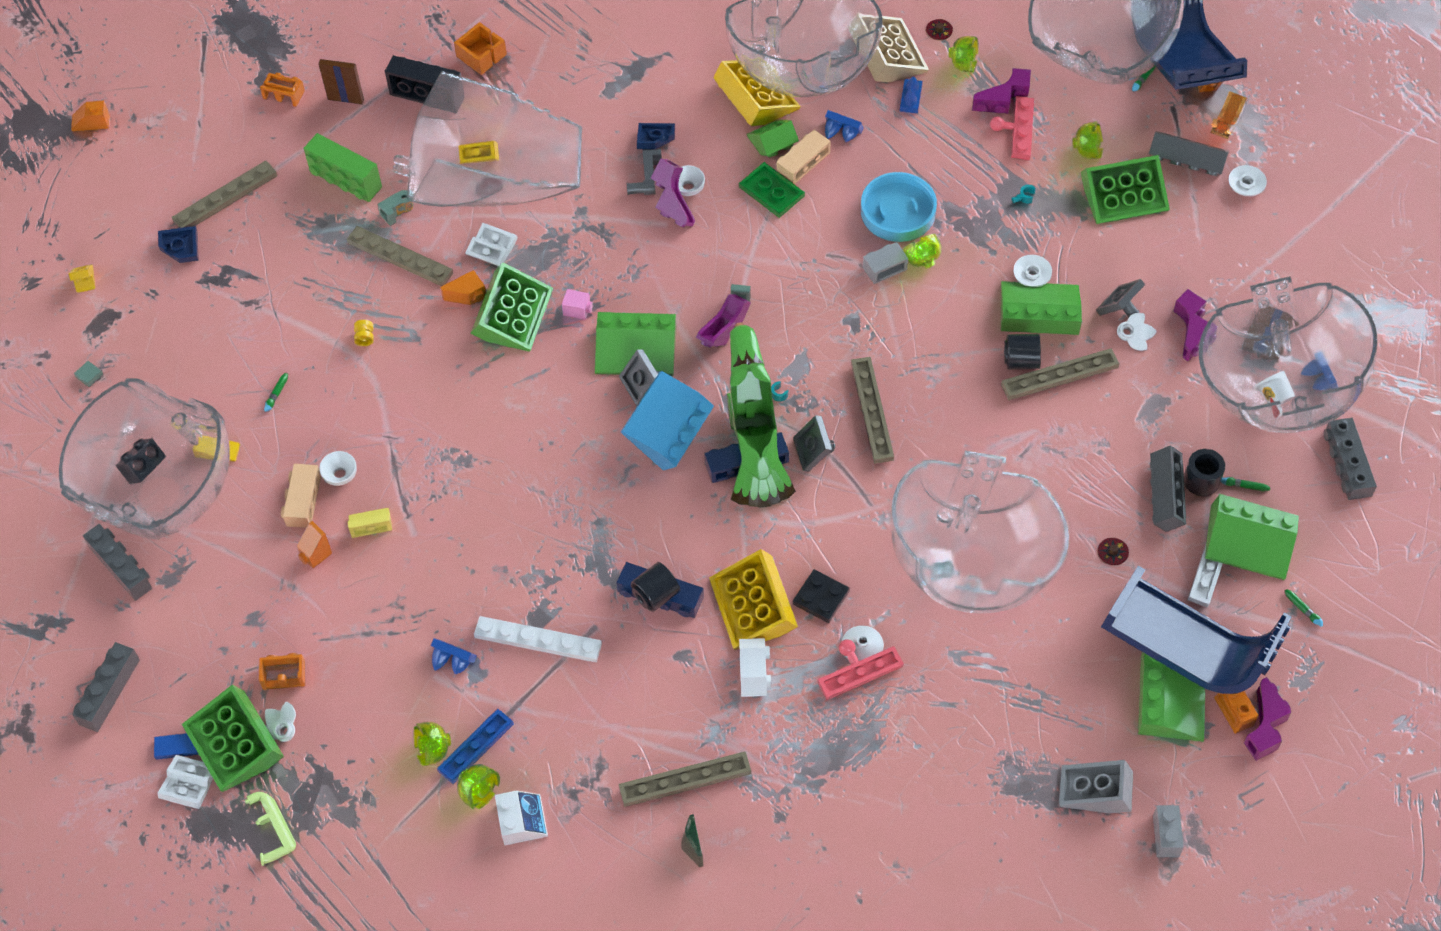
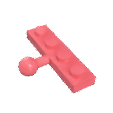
[990,96,1034,160]
[817,639,904,700]

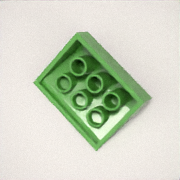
[1081,155,1170,224]
[471,262,553,352]
[1001,281,1082,335]
[595,312,677,376]
[1205,494,1299,580]
[1138,652,1205,742]
[182,685,284,792]

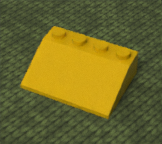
[713,59,801,126]
[709,549,798,650]

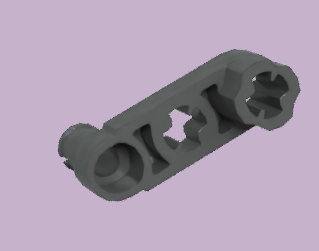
[627,149,662,195]

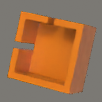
[454,22,507,75]

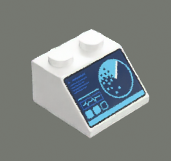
[495,791,548,846]

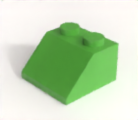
[747,120,799,157]

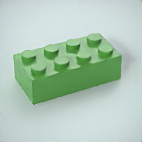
[303,133,382,202]

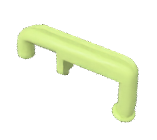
[245,792,296,866]

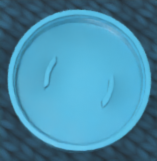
[861,172,937,242]

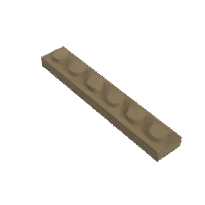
[172,161,277,228]
[347,226,453,286]
[1001,348,1120,401]
[851,357,894,464]
[619,751,751,807]

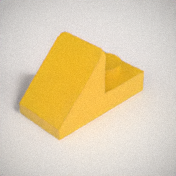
[68,264,95,293]

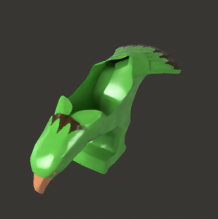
[726,322,796,508]

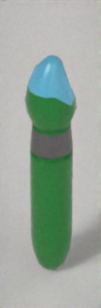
[1132,63,1156,92]
[264,373,288,412]
[1221,477,1271,491]
[1284,589,1323,627]

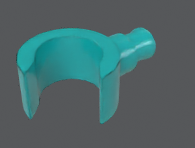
[1011,185,1036,204]
[771,381,789,402]

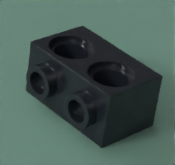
[115,438,167,484]

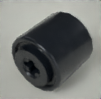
[1004,334,1041,370]
[1184,449,1226,496]
[631,562,681,612]

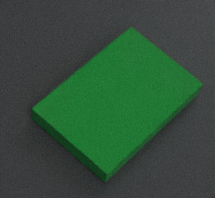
[739,162,805,218]

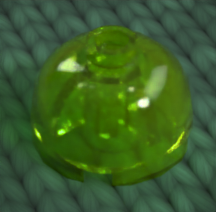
[948,36,979,72]
[1072,121,1103,159]
[903,233,942,269]
[413,722,451,766]
[457,764,500,809]

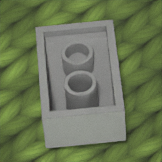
[1059,760,1133,813]

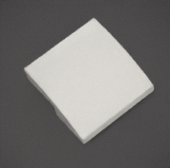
[465,223,518,266]
[158,755,213,809]

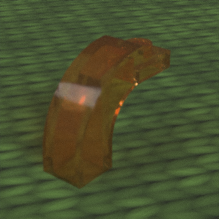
[1210,91,1248,139]

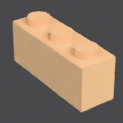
[776,130,831,184]
[281,464,321,528]

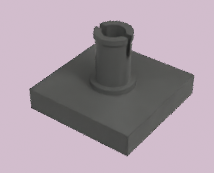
[1096,279,1145,318]
[619,350,660,406]
[793,415,835,472]

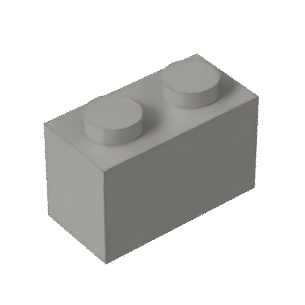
[863,242,908,284]
[1153,805,1184,857]

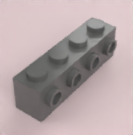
[1149,131,1229,176]
[1324,417,1377,500]
[1150,445,1186,532]
[82,523,152,601]
[72,642,140,732]

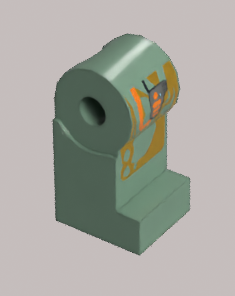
[377,190,414,226]

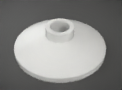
[1228,165,1267,196]
[1013,255,1052,287]
[842,626,884,661]

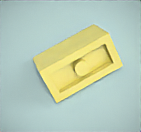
[348,508,392,538]

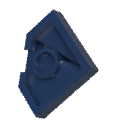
[637,123,676,150]
[158,226,199,263]

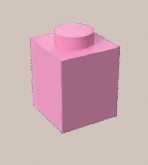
[562,289,593,320]

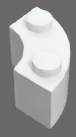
[739,638,771,697]

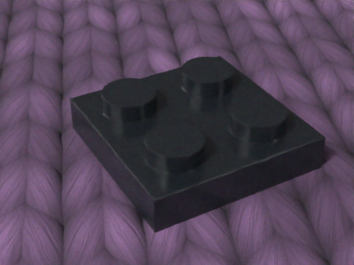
[793,569,850,623]

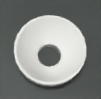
[679,165,705,196]
[319,451,357,486]

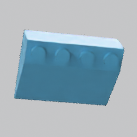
[621,371,714,470]

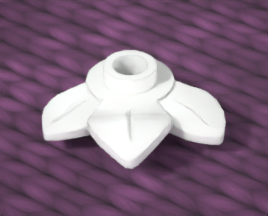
[1117,313,1157,351]
[265,702,296,742]

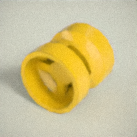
[354,320,374,346]

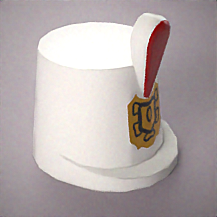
[1254,371,1295,415]

